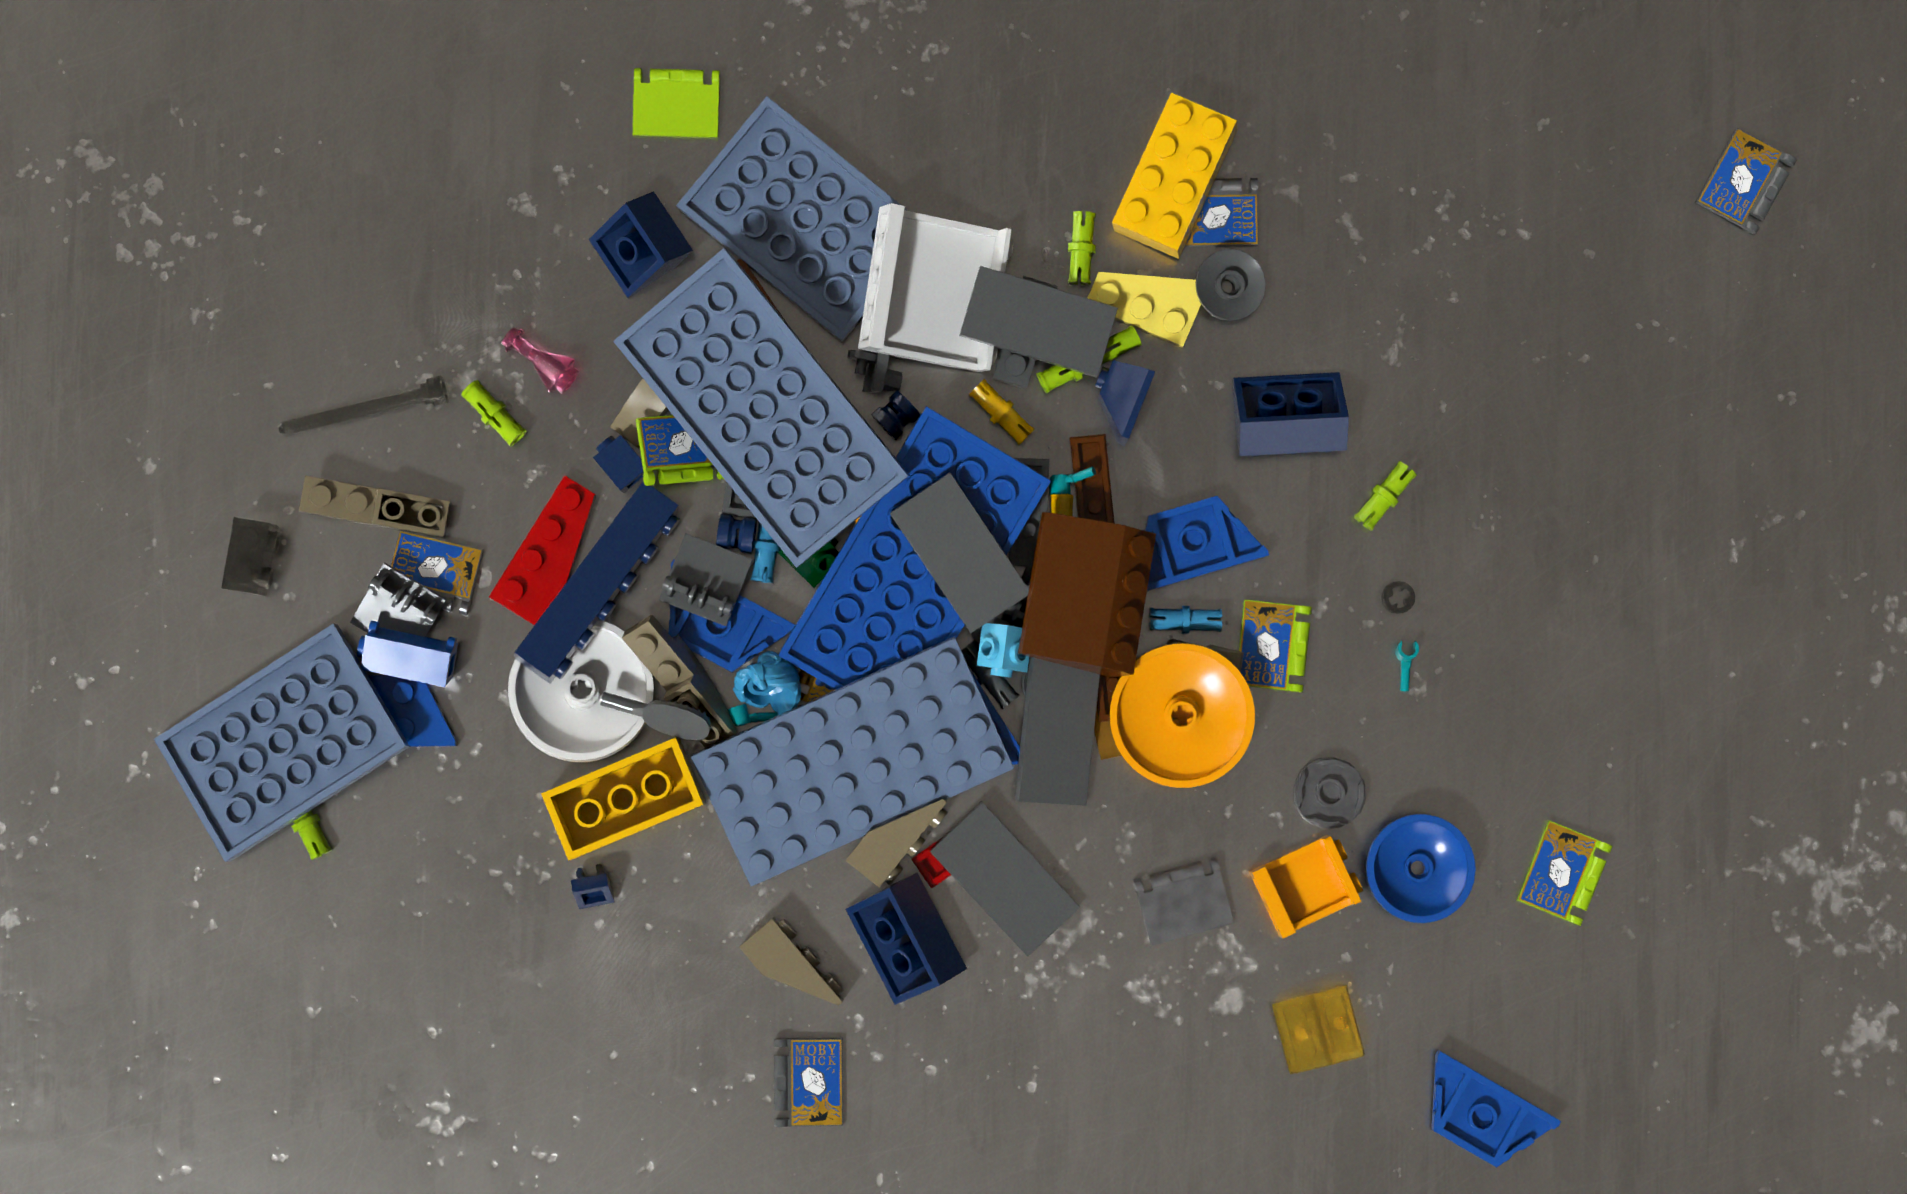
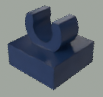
[571,864,615,909]

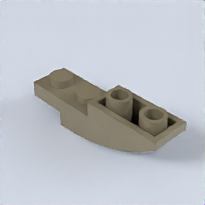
[299,475,450,537]
[622,615,737,748]

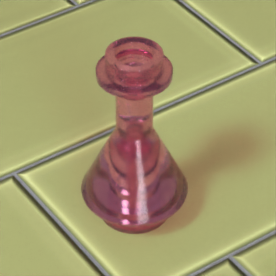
[501,327,579,394]

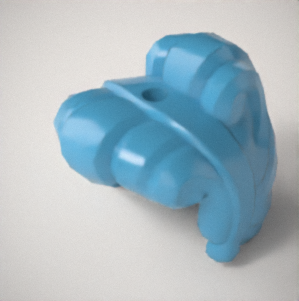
[733,651,801,715]

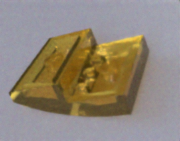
[1272,985,1365,1074]

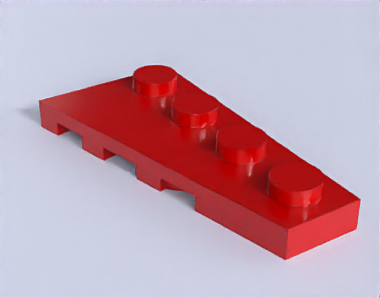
[489,475,596,625]

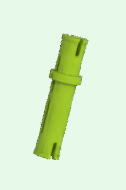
[1036,325,1142,394]

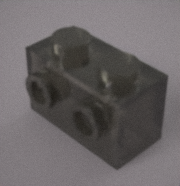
[221,517,280,596]

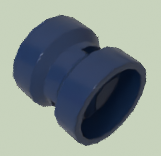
[871,390,921,440]
[716,514,757,554]

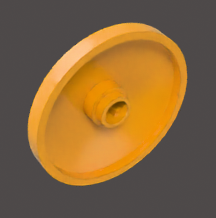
[1110,642,1255,788]

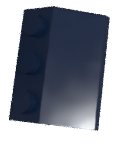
[1233,372,1349,456]
[845,873,967,1005]

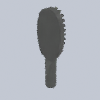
[600,692,711,740]

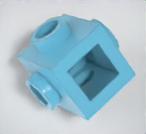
[977,623,1029,678]

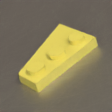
[1088,272,1201,348]

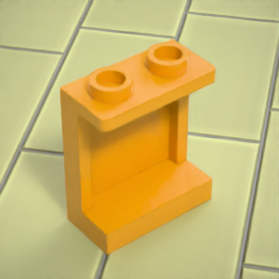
[1249,835,1363,939]

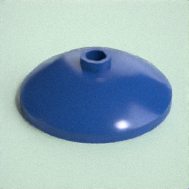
[1366,814,1476,923]

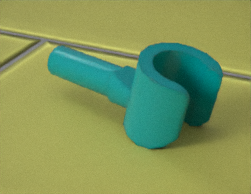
[1049,467,1096,495]
[1395,641,1419,691]
[728,704,778,726]

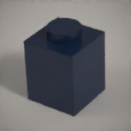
[593,435,644,493]

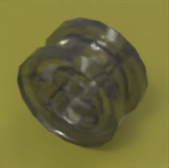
[1381,581,1415,614]

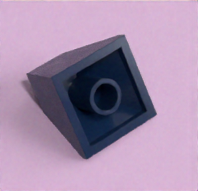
[1095,360,1155,446]

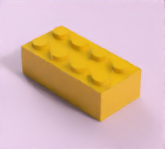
[1112,93,1238,259]
[541,737,706,861]

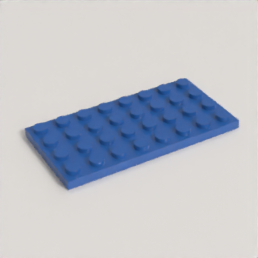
[778,406,1051,689]

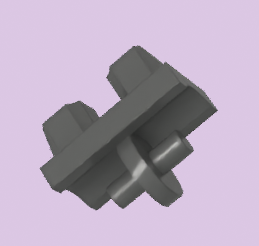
[847,349,903,393]

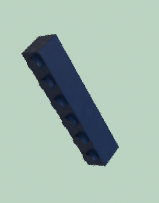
[514,481,680,684]

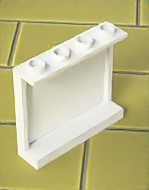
[858,203,1013,372]

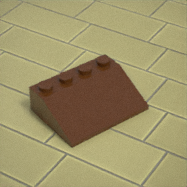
[1018,512,1156,677]

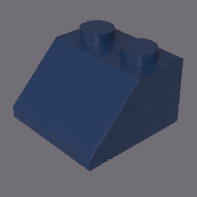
[589,191,693,298]

